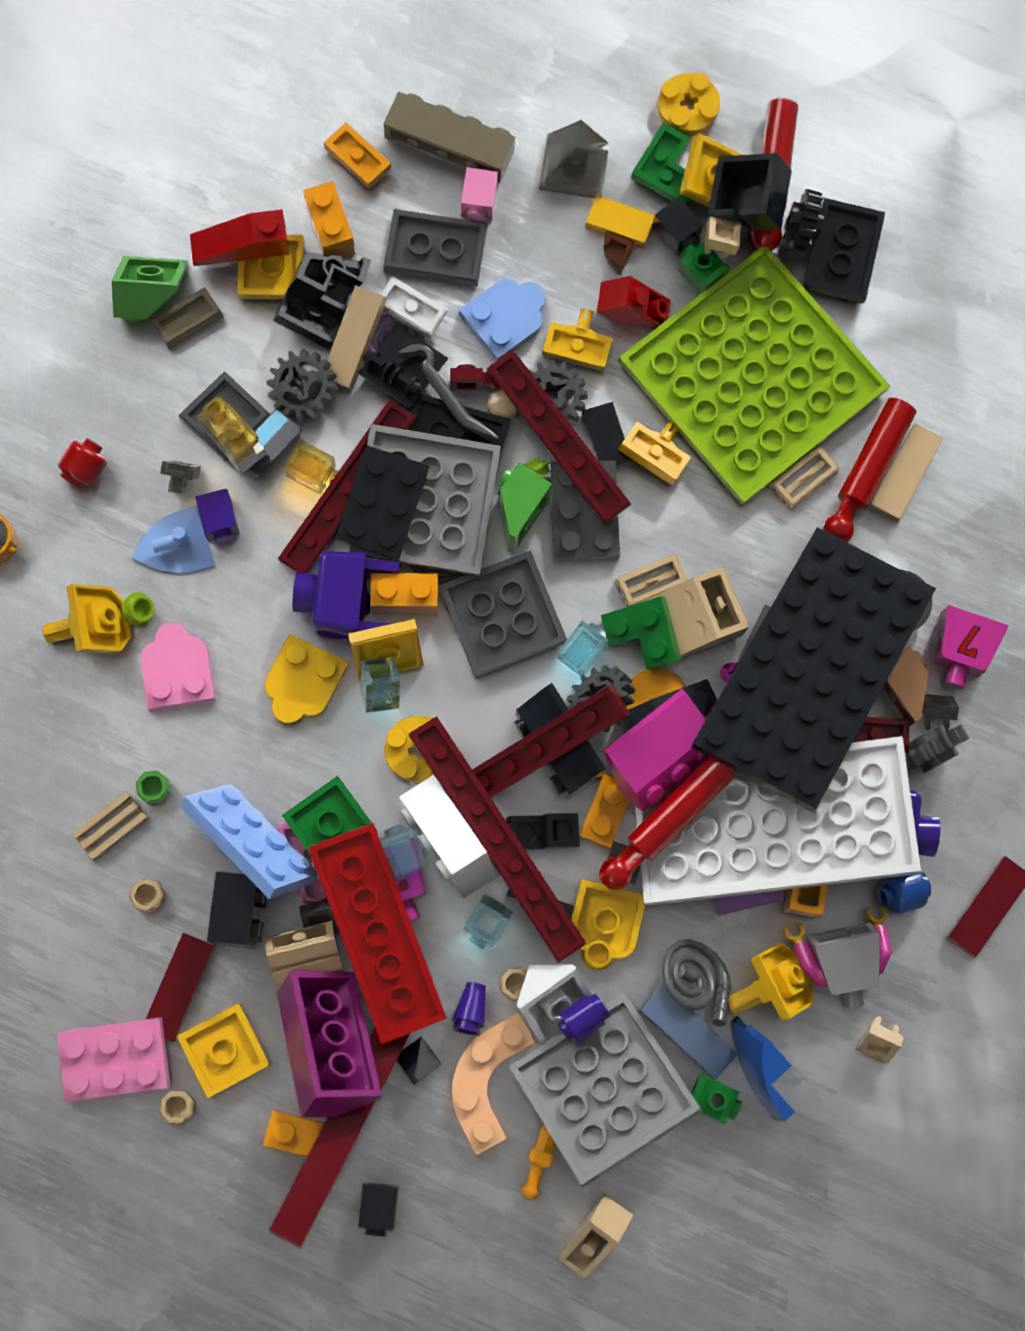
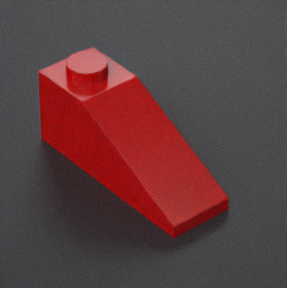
[189,209,290,267]

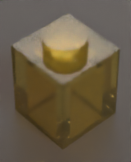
[284,439,338,494]

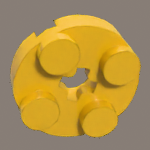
[657,72,720,136]
[384,716,433,784]

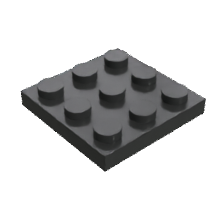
[439,550,568,678]

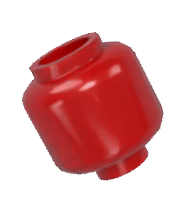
[57,438,107,489]

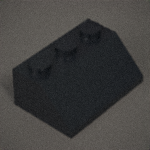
[514,683,606,800]

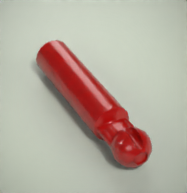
[751,98,799,251]
[822,398,917,542]
[599,757,736,891]

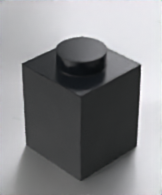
[652,197,704,255]
[358,1182,399,1237]

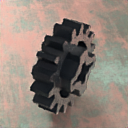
[783,189,825,260]

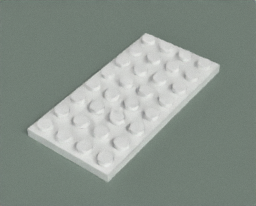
[635,736,922,906]

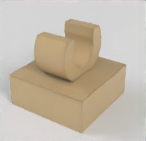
[704,216,741,258]
[857,1016,904,1063]

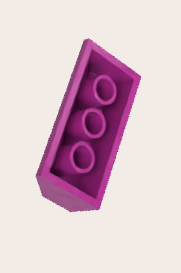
[277,971,382,1118]

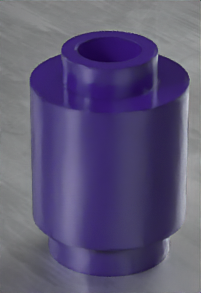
[557,993,610,1043]

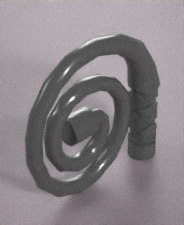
[662,939,731,1027]

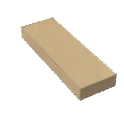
[327,285,387,389]
[869,423,943,522]

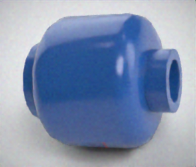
[878,871,931,914]

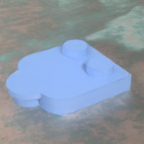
[459,279,545,361]

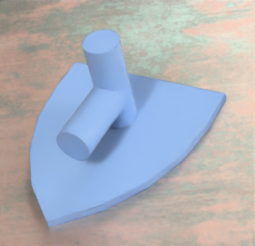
[132,505,215,574]

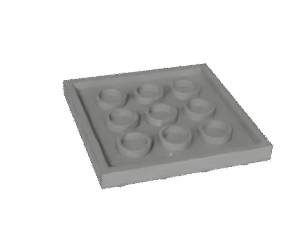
[349,424,501,576]
[509,993,701,1188]

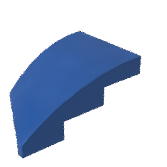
[730,1016,795,1121]

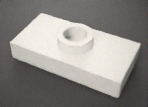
[381,277,447,339]

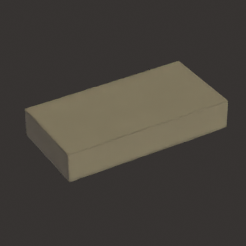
[150,287,223,349]

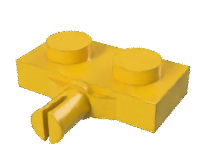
[542,308,613,372]
[618,421,691,485]

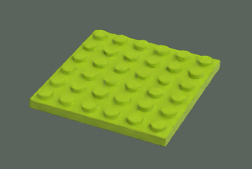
[618,247,890,506]

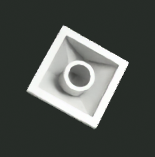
[517,965,592,1045]

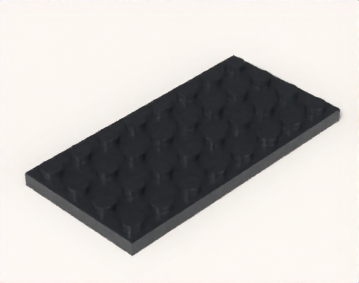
[692,527,936,813]

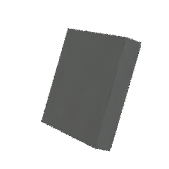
[178,371,270,462]

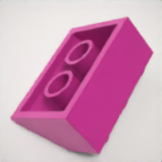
[603,689,708,812]

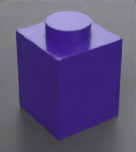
[195,488,240,543]

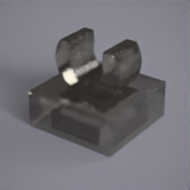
[160,459,201,494]
[922,694,959,732]

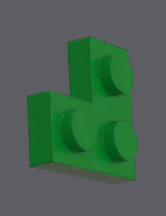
[631,123,691,205]
[601,596,681,670]

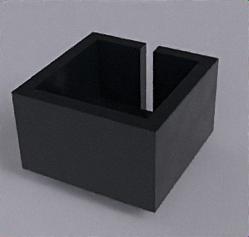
[707,153,792,232]
[207,871,268,950]

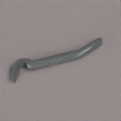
[397,344,498,443]

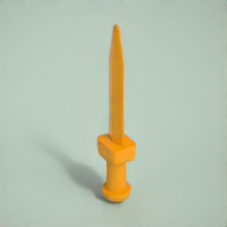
[521,1122,555,1200]

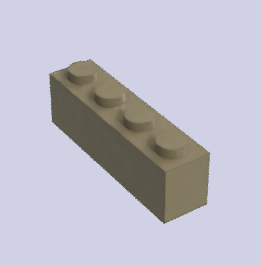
[383,91,515,183]

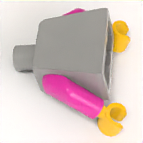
[784,906,892,1009]

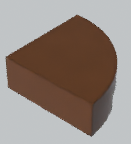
[603,231,635,274]

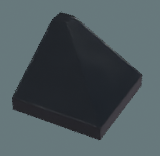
[397,1036,442,1085]

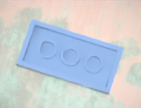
[180,784,318,899]

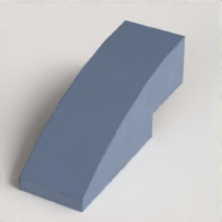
[639,984,737,1080]

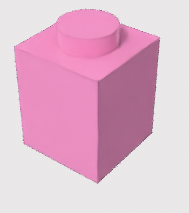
[461,167,498,222]

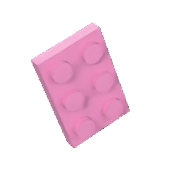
[57,1017,170,1102]

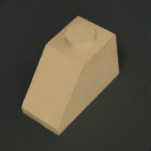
[557,1194,633,1280]

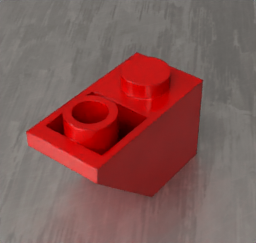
[596,276,671,329]

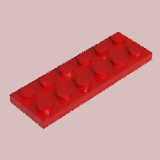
[308,823,447,1044]

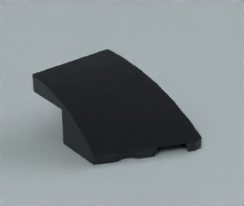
[273,253,371,350]

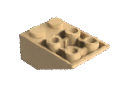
[640,566,749,659]

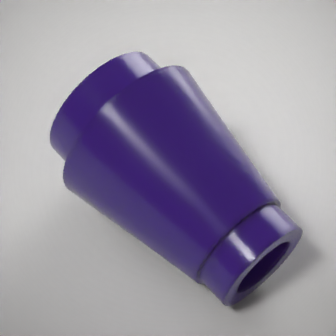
[451,982,486,1036]

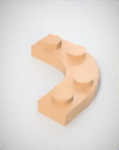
[452,1013,535,1155]

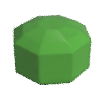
[136,770,170,805]

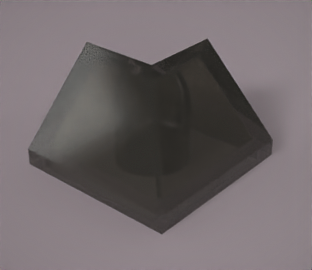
[539,120,609,198]

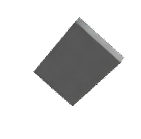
[383,209,488,286]

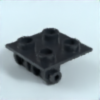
[358,323,448,409]

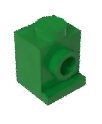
[678,242,730,295]
[690,1074,742,1124]

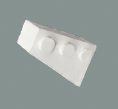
[400,775,497,899]

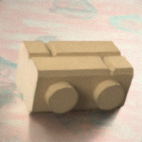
[265,921,343,986]

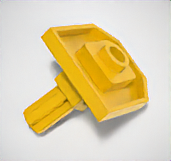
[42,584,132,654]
[728,942,813,1022]

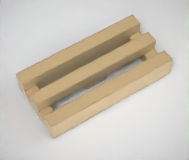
[769,445,840,510]
[615,553,688,607]
[72,791,148,861]

